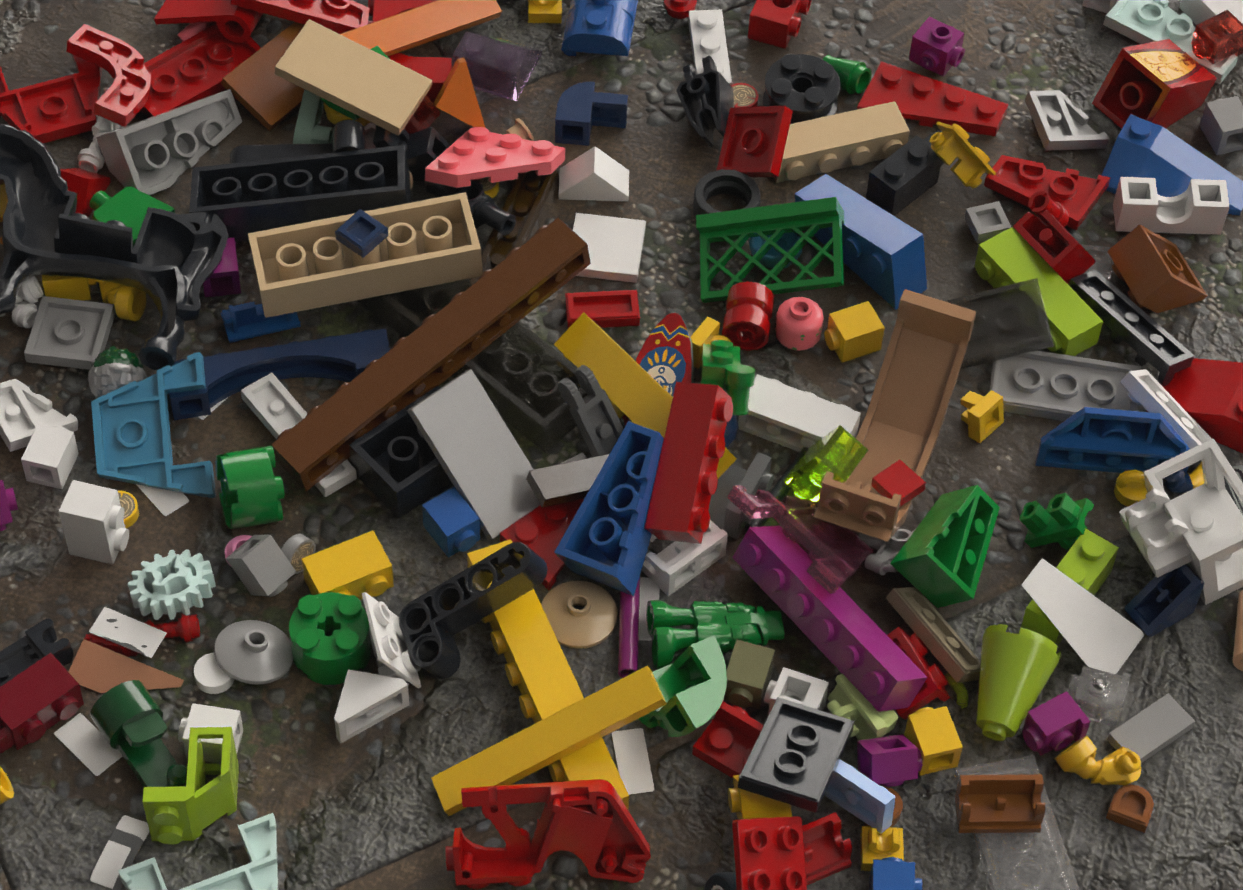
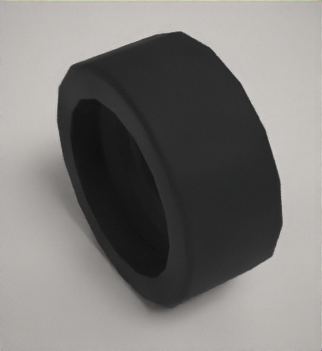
[693,169,760,219]

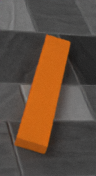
[340,0,502,56]

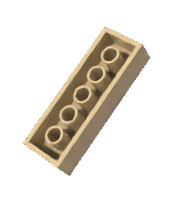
[248,192,483,318]

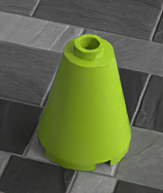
[976,624,1061,741]

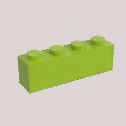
[974,227,1103,356]

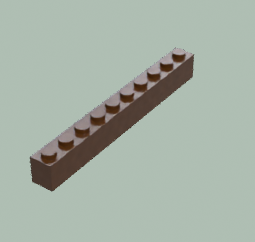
[271,218,591,492]

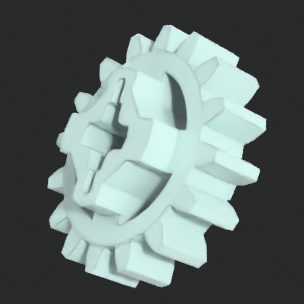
[128,549,216,620]

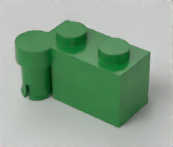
[700,340,756,416]

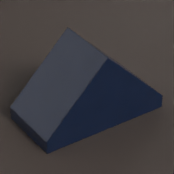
[1124,564,1205,637]

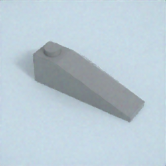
[96,89,242,195]

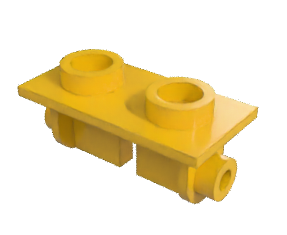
[929,122,996,189]

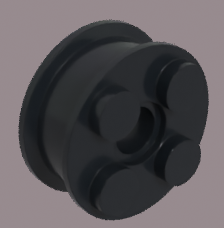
[763,54,840,124]

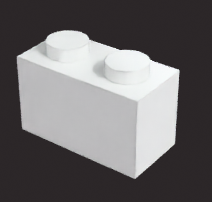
[59,480,129,564]

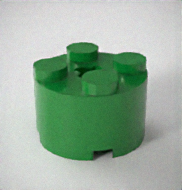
[216,446,285,529]
[289,592,371,685]

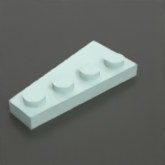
[1103,0,1239,84]

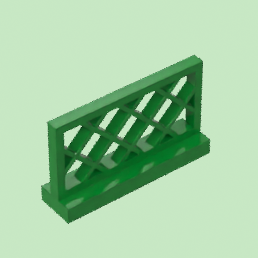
[696,197,844,303]

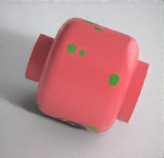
[775,297,824,351]

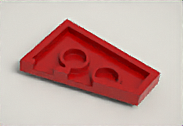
[984,155,1111,231]

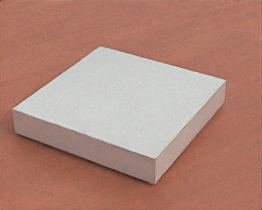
[573,213,646,283]

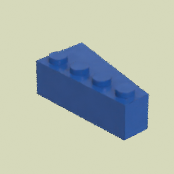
[795,174,927,310]
[554,421,664,596]

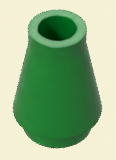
[822,55,872,94]

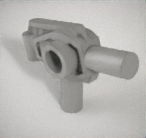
[858,529,915,575]

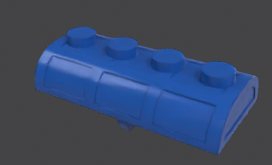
[561,0,638,56]

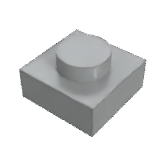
[964,201,1011,243]

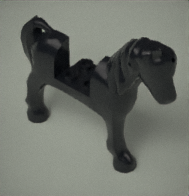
[0,124,228,370]

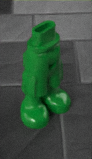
[646,600,784,670]

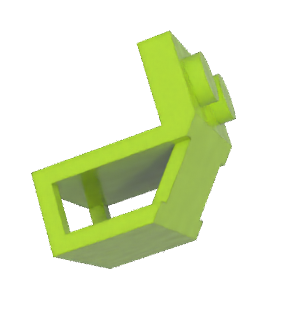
[143,727,239,844]

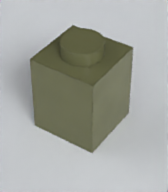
[724,640,775,709]

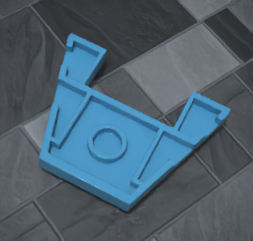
[91,352,216,498]

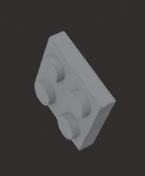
[24,296,116,370]

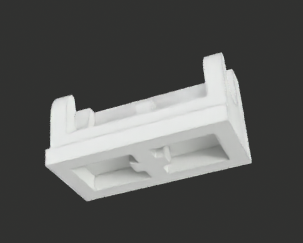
[642,520,728,596]

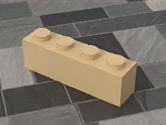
[774,101,910,183]

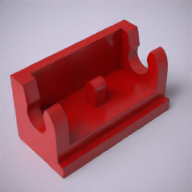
[802,812,852,885]

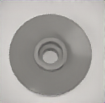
[214,620,293,685]

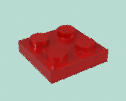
[716,105,793,177]

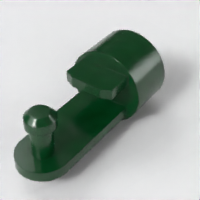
[90,680,187,787]

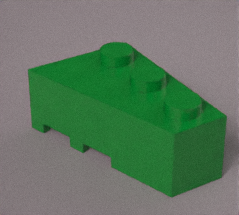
[890,485,1000,608]

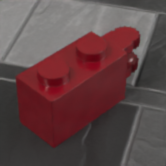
[0,653,84,753]

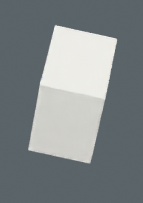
[559,147,629,201]
[334,669,409,743]

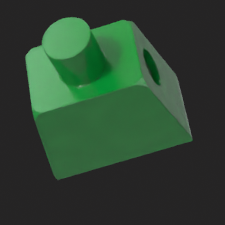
[89,186,175,247]

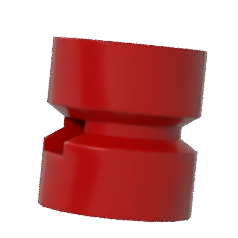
[722,281,774,351]

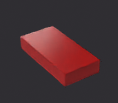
[565,290,640,328]

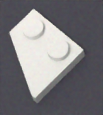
[0,379,78,452]

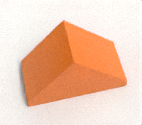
[434,58,486,128]

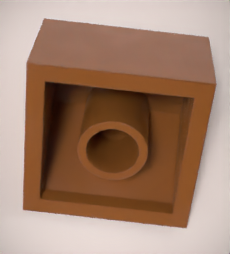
[1107,224,1207,313]

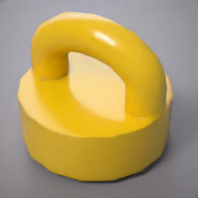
[1114,470,1147,507]

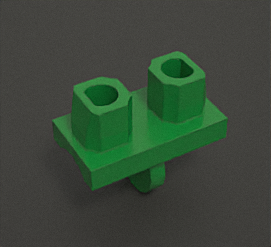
[1019,493,1094,550]

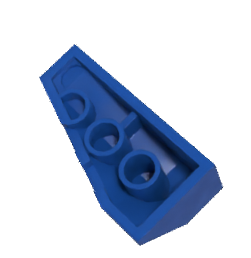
[1102,114,1243,216]

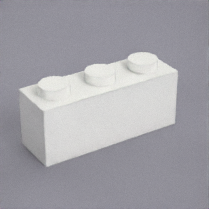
[738,374,861,468]

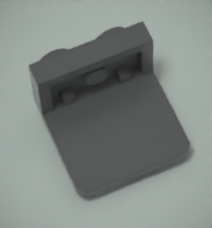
[709,452,774,539]

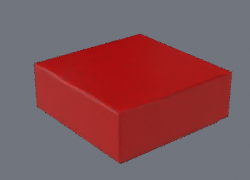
[871,459,926,508]

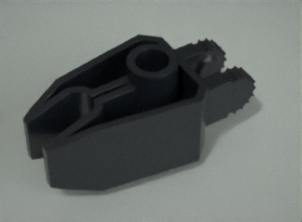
[676,56,734,147]

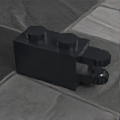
[866,130,944,216]

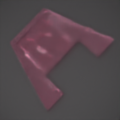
[727,485,873,594]

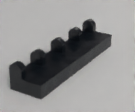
[1068,270,1195,386]

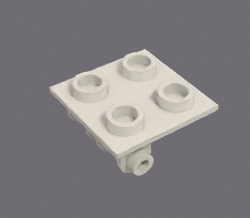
[362,592,421,688]

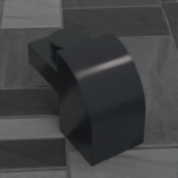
[373,125,450,181]

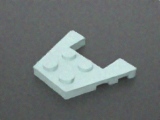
[118,813,278,890]

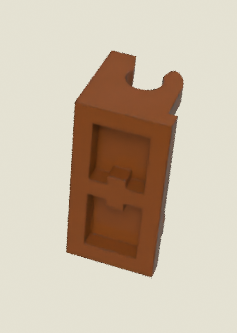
[955,774,1045,833]

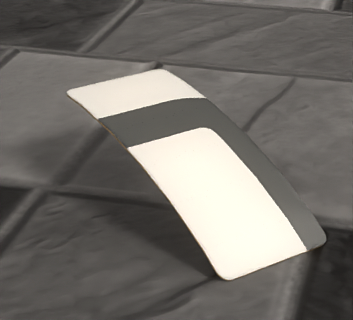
[90,815,150,890]

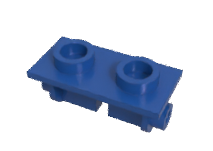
[221,302,301,343]

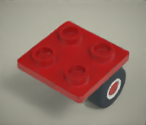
[704,816,807,890]

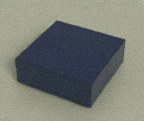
[335,209,388,258]

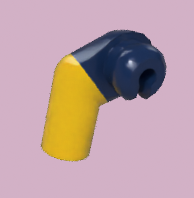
[1165,462,1204,494]

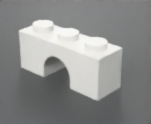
[1113,177,1229,235]

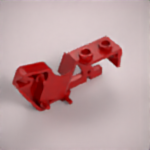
[446,779,651,889]

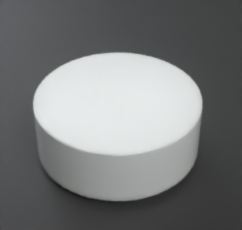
[194,653,234,694]

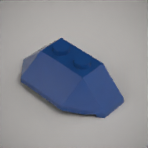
[1035,407,1190,473]

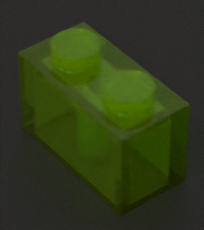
[783,425,868,505]

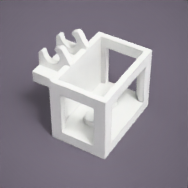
[1119,439,1243,605]

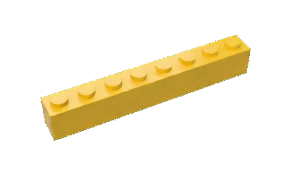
[463,539,629,811]

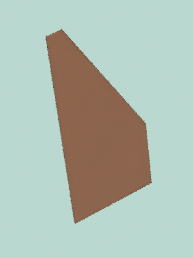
[68,639,184,693]

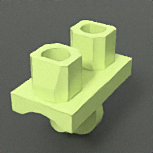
[827,674,898,740]

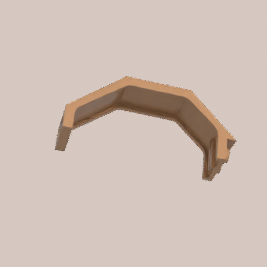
[813,289,976,542]

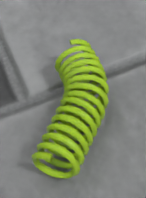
[945,673,969,708]

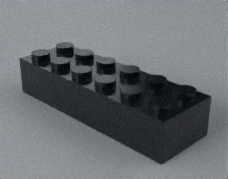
[189,145,411,242]

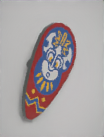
[622,313,694,425]

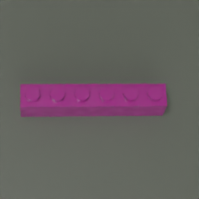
[732,525,928,712]

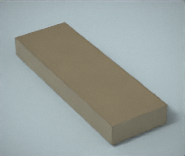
[886,587,981,683]

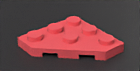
[425,127,565,188]

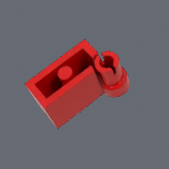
[1013,191,1096,284]

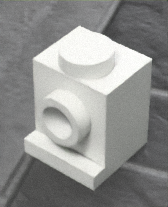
[764,667,829,716]

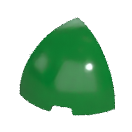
[639,636,727,737]

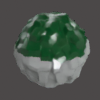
[87,346,147,399]

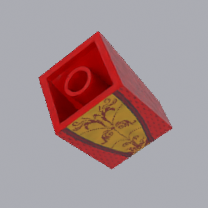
[1092,39,1217,129]

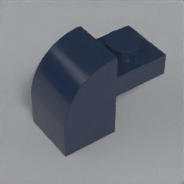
[555,82,628,146]

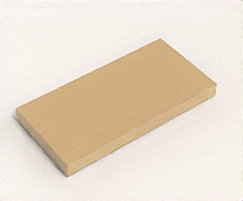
[274,19,432,136]

